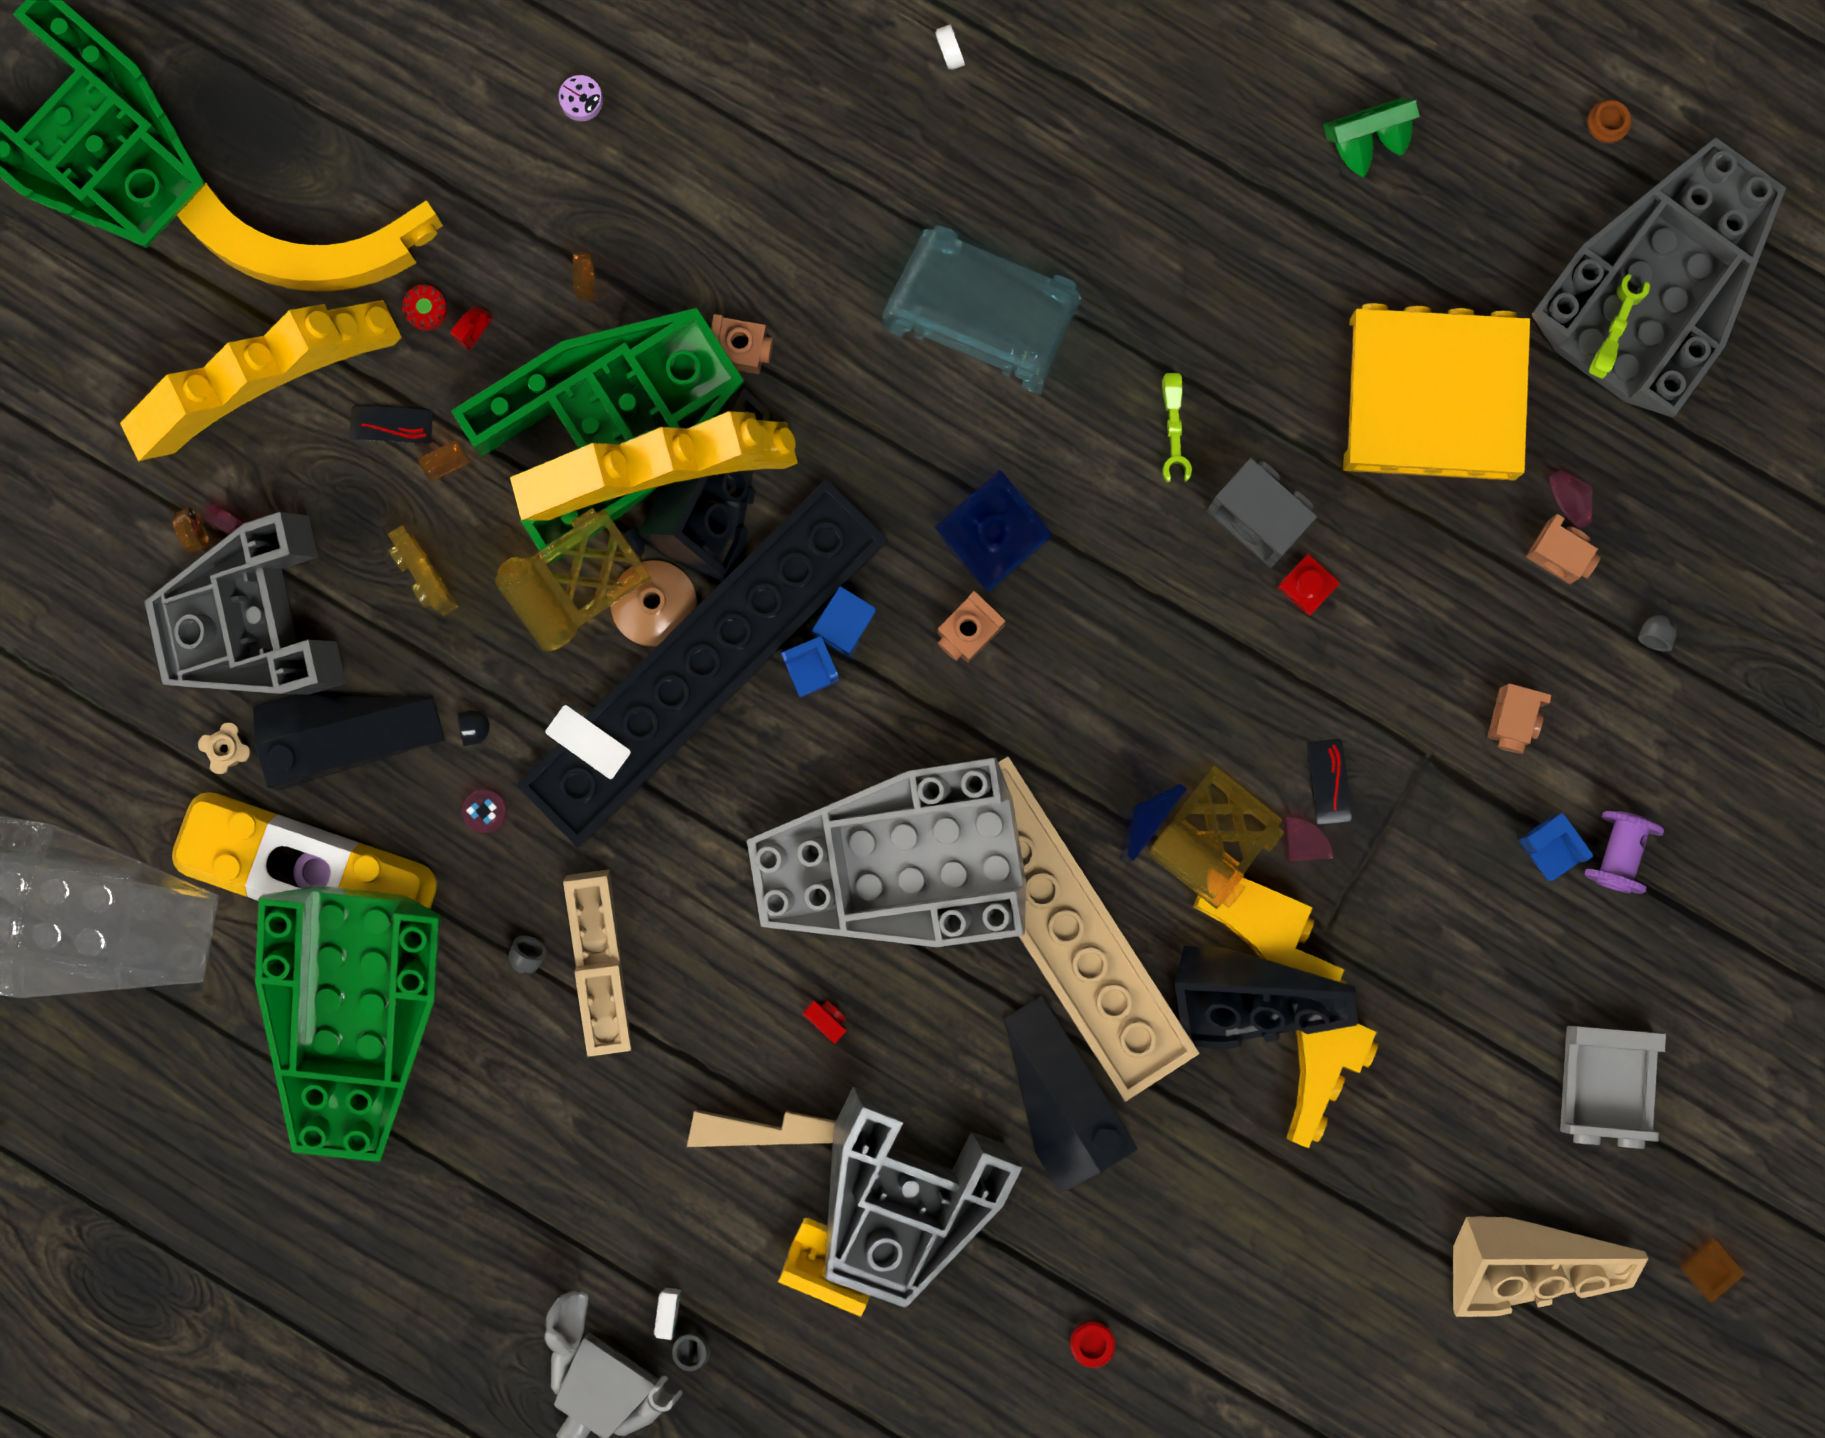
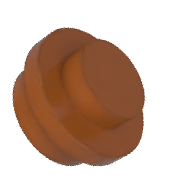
[1587,100,1631,143]

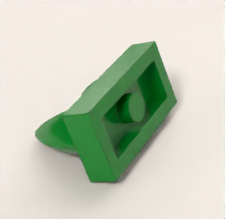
[1323,97,1420,177]

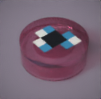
[462,789,507,834]

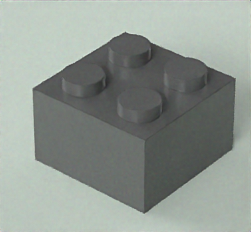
[1206,458,1317,568]

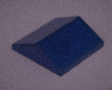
[934,470,1052,592]
[1120,784,1187,864]

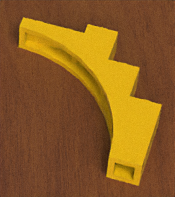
[120,300,402,461]
[510,411,798,520]
[1193,865,1378,1148]

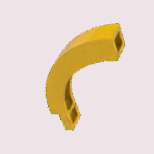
[177,182,443,291]

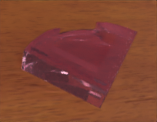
[1550,470,1592,529]
[202,504,244,535]
[1284,818,1334,862]

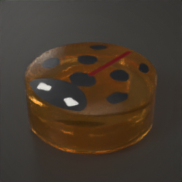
[173,507,209,553]

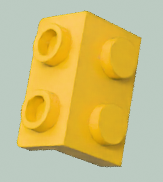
[778,1218,870,1317]

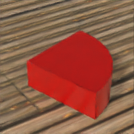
[450,306,493,350]

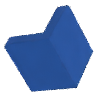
[812,586,876,658]
[781,636,840,698]
[1518,813,1593,881]

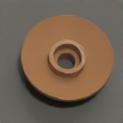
[610,560,697,647]

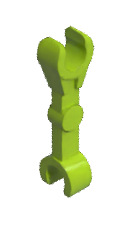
[1589,274,1650,379]
[1162,373,1192,483]

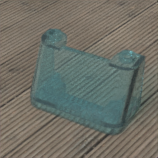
[882,225,1082,395]

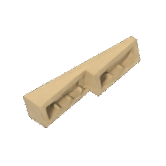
[563,869,632,1057]
[687,1110,836,1147]

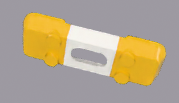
[172,792,437,909]

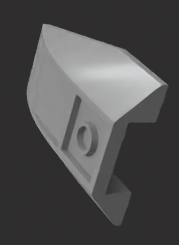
[747,758,1027,947]

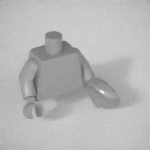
[545,1290,682,1438]

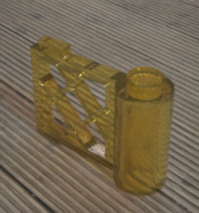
[495,508,651,651]
[1146,765,1284,909]

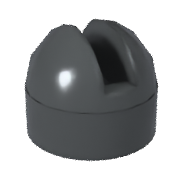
[1638,614,1677,651]
[508,936,547,974]
[672,1333,711,1371]

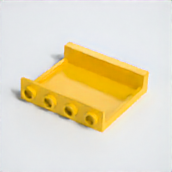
[1343,303,1530,480]

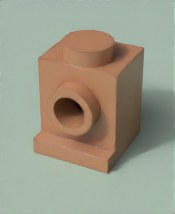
[711,314,773,374]
[1526,514,1601,584]
[937,591,1006,663]
[1487,684,1552,754]

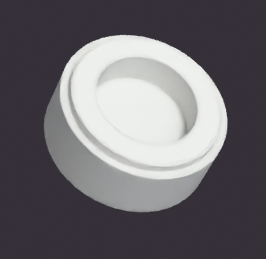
[935,24,965,70]

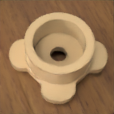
[198,723,250,774]

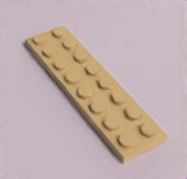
[998,757,1199,1102]

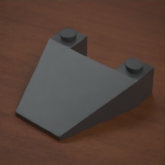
[144,512,346,695]
[825,1087,1022,1308]

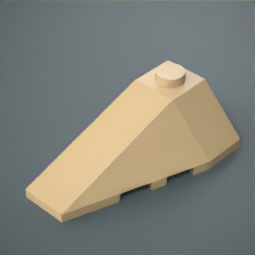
[1453,1216,1648,1317]

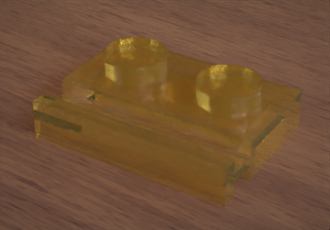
[388,525,459,616]

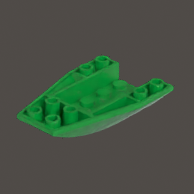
[255,886,440,1162]

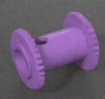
[1585,811,1664,894]

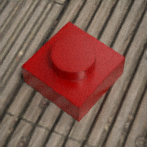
[1277,554,1340,616]
[802,1000,848,1044]

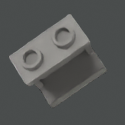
[1560,1026,1666,1149]

